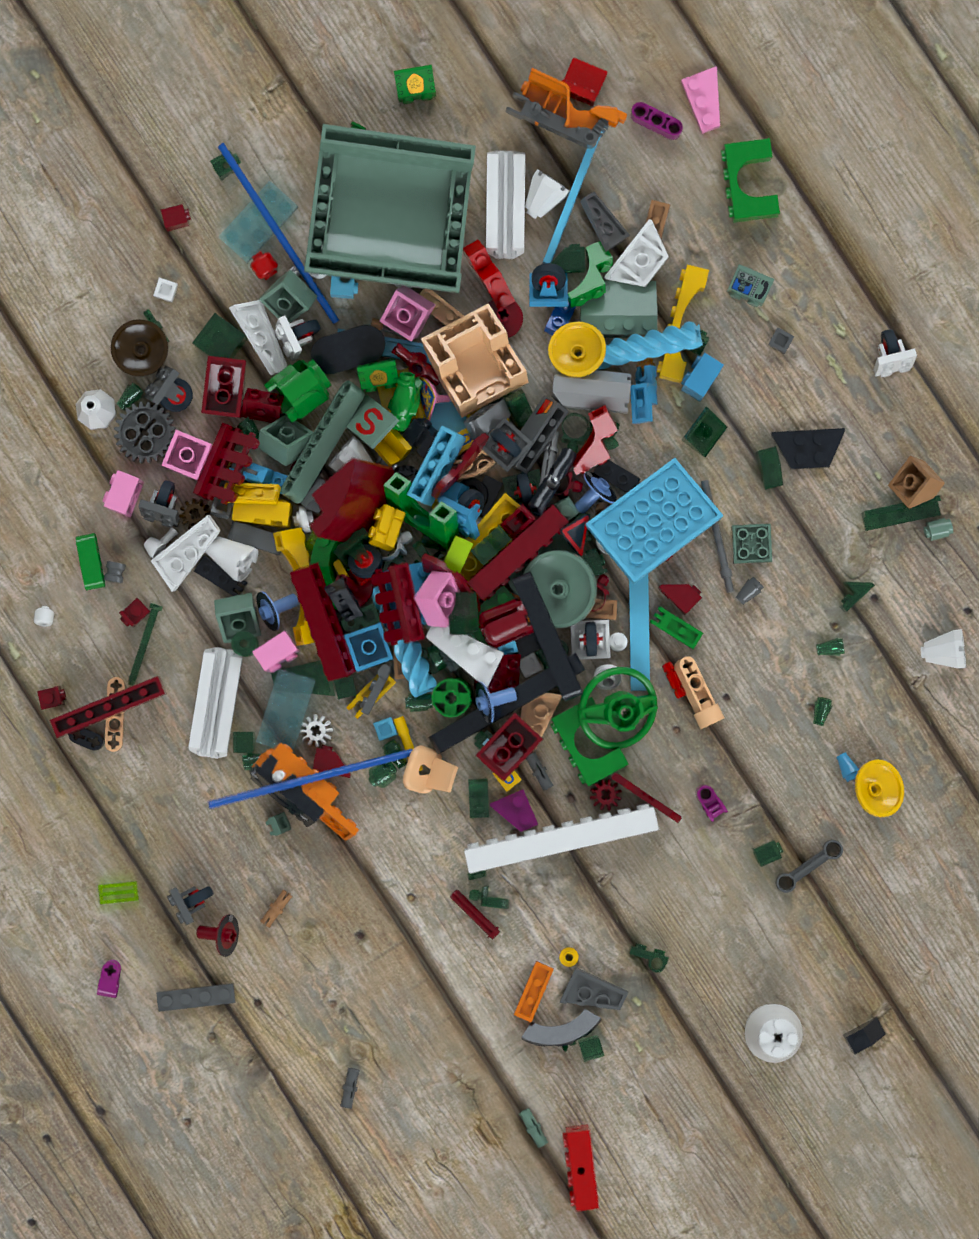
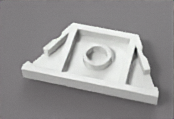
[604,219,669,287]

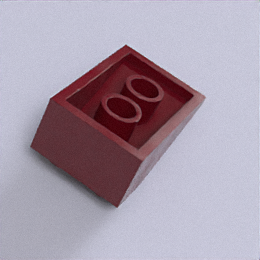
[201,356,246,418]
[475,713,544,782]

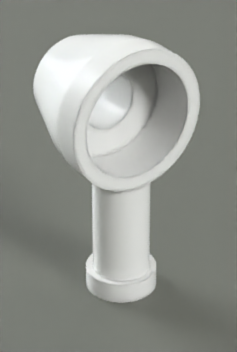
[144,528,178,558]

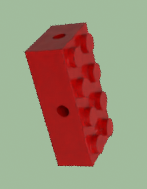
[562,1124,599,1211]

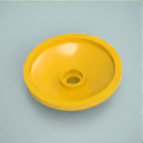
[548,322,606,377]
[855,760,904,817]

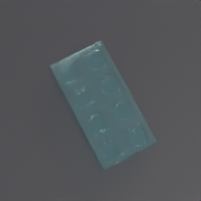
[219,181,298,263]
[256,668,316,753]

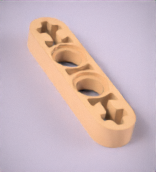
[105,677,126,752]

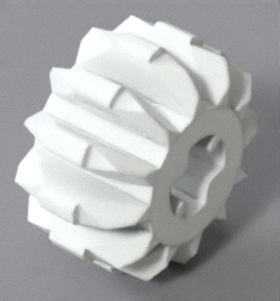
[300,714,333,747]

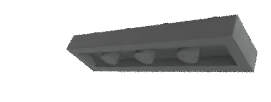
[156,983,236,1012]

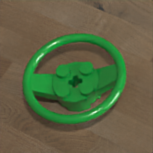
[578,667,658,749]

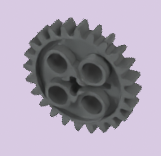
[114,402,176,464]

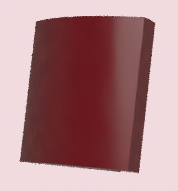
[310,458,394,545]

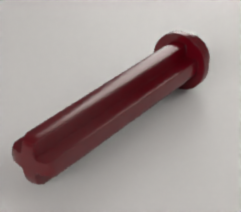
[450,890,500,940]

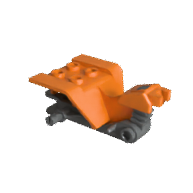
[506,68,627,149]

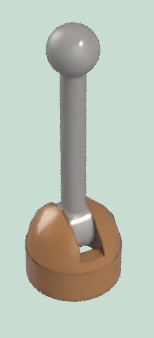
[371,317,409,341]

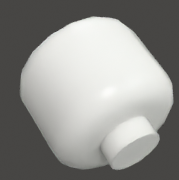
[34,606,54,627]
[610,632,628,652]

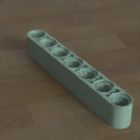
[281,381,365,504]

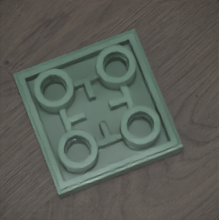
[732,524,772,564]

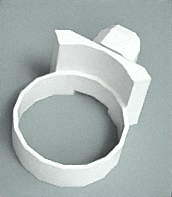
[374,531,413,561]

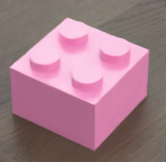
[379,286,435,342]
[162,430,212,481]
[103,470,144,518]
[414,571,464,628]
[253,631,300,673]

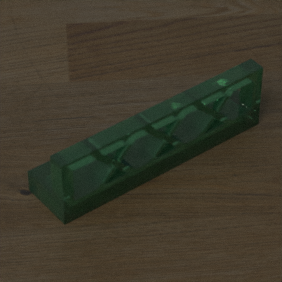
[861,495,941,532]

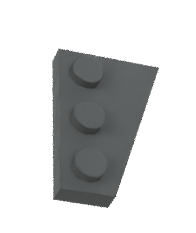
[559,967,628,1010]

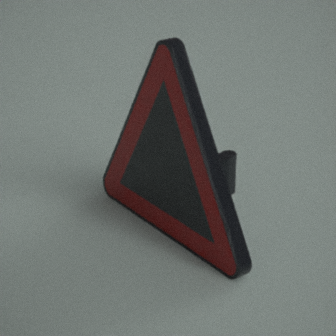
[560,515,589,557]

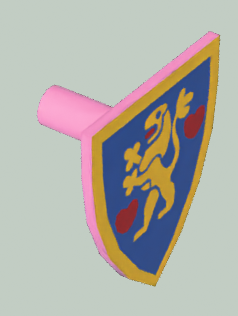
[420,377,450,421]

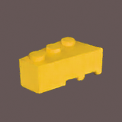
[232,500,293,529]

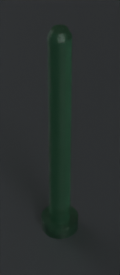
[128,603,163,686]

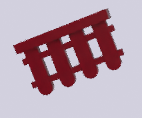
[193,423,260,505]
[371,563,425,646]

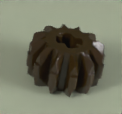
[179,498,211,530]

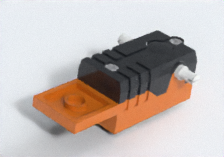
[249,743,359,841]

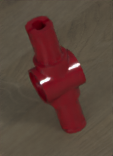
[392,343,441,386]

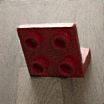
[474,653,521,694]

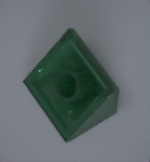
[681,407,728,457]

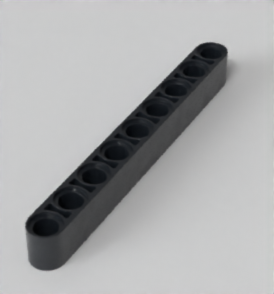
[428,653,586,754]

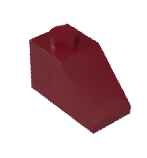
[658,584,702,615]
[312,745,351,778]

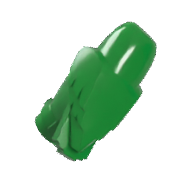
[388,372,423,431]

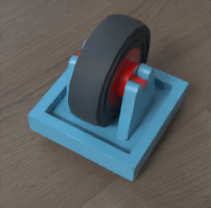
[529,263,568,307]
[438,489,484,540]

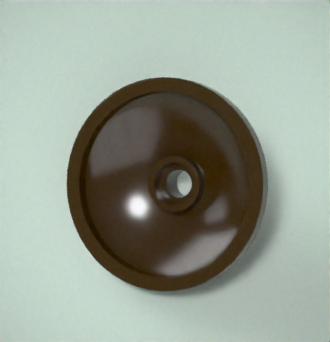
[111,319,168,377]

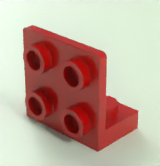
[562,58,608,107]

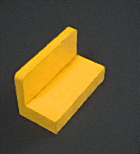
[374,429,412,467]

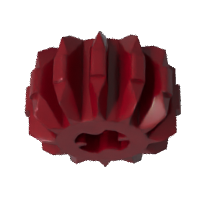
[590,779,622,811]

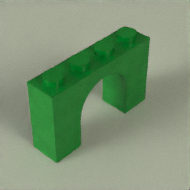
[720,138,780,223]
[384,472,459,549]
[550,697,629,786]

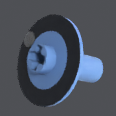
[575,471,617,514]
[256,591,299,631]
[475,681,517,723]

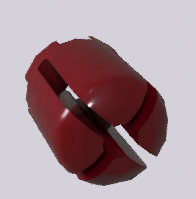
[478,597,533,648]

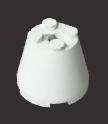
[745,1004,803,1063]

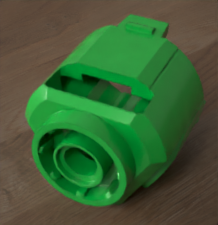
[264,359,332,423]

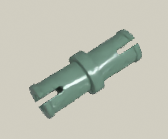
[519,1108,548,1148]

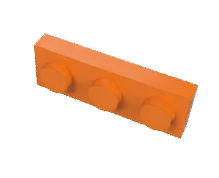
[514,961,554,1023]

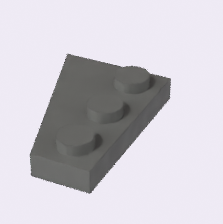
[580,192,630,251]

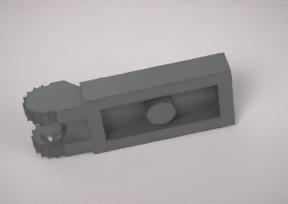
[360,664,391,716]

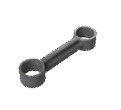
[775,840,843,893]

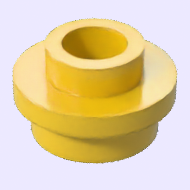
[559,947,579,967]

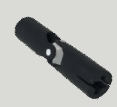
[527,448,577,516]

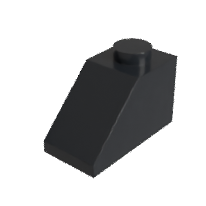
[843,1017,886,1055]

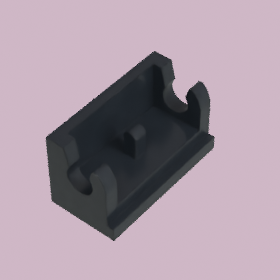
[324,578,363,622]

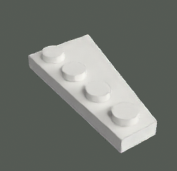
[229,300,287,376]
[151,515,221,592]
[426,626,504,688]

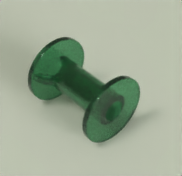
[231,631,259,657]

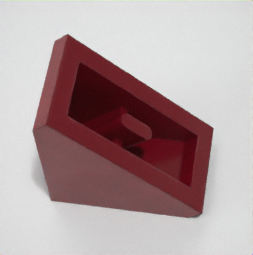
[500,504,536,539]

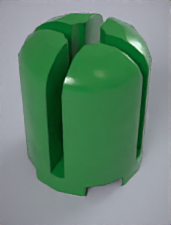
[432,677,473,718]

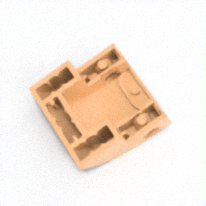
[421,304,529,418]

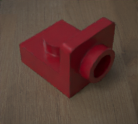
[119,598,151,627]
[37,686,67,710]

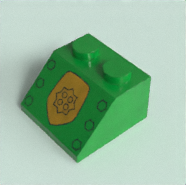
[394,65,436,104]
[357,359,398,392]

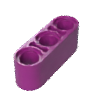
[631,102,683,140]

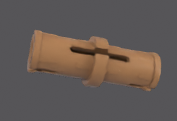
[260,889,293,928]

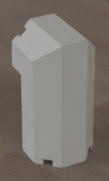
[552,370,631,414]

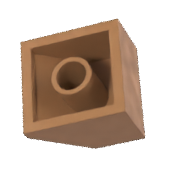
[888,455,945,508]

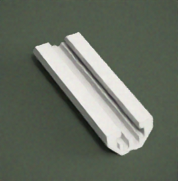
[486,151,525,259]
[189,647,243,759]

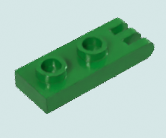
[649,606,703,650]

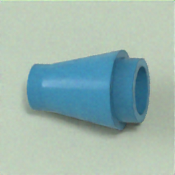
[836,752,859,782]

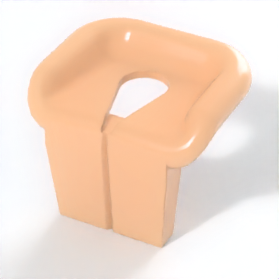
[403,746,458,794]

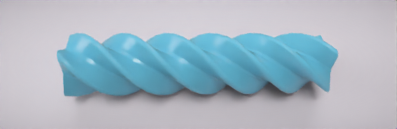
[598,321,703,370]
[372,584,437,698]

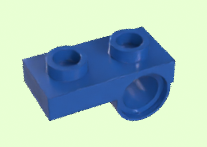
[544,303,576,335]

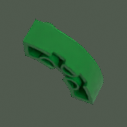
[311,537,344,611]

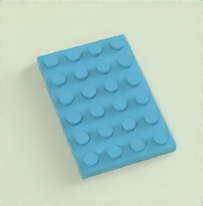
[585,458,723,585]

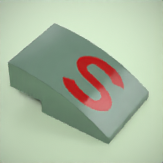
[346,394,399,449]

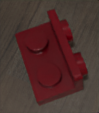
[241,388,284,423]

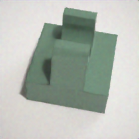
[266,812,292,836]

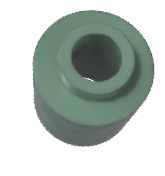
[923,518,953,541]

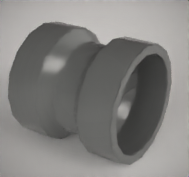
[104,561,126,583]

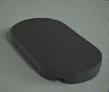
[311,324,386,374]

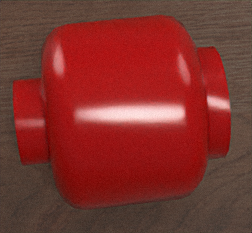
[250,251,278,281]

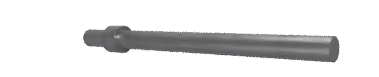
[701,480,734,593]

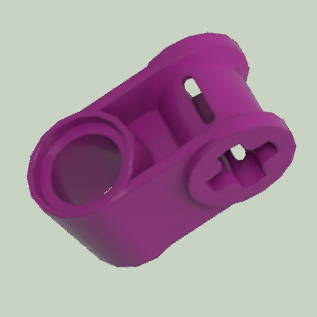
[695,785,728,822]
[97,959,121,998]

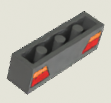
[513,396,569,474]

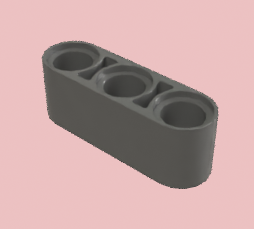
[464,397,511,440]
[227,521,281,556]

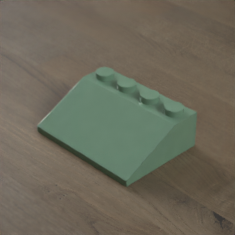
[580,280,657,338]

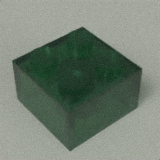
[192,313,248,359]

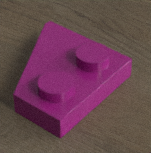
[490,789,538,832]

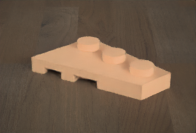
[521,693,562,750]

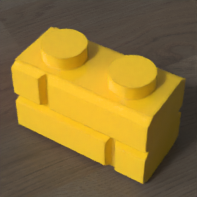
[368,505,405,551]

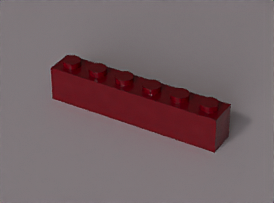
[467,504,569,600]
[290,562,356,682]
[49,676,167,738]

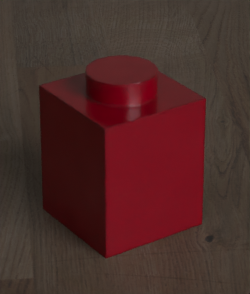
[161,204,191,232]

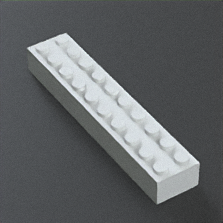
[464,803,659,873]

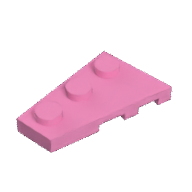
[681,66,720,134]

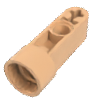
[674,656,725,730]

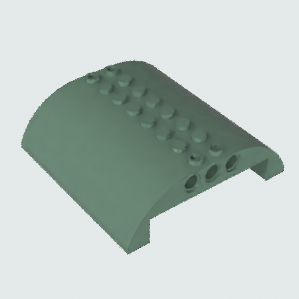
[304,124,476,293]

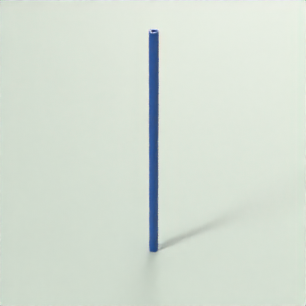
[218,143,339,324]
[208,749,412,809]

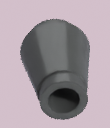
[736,577,764,605]

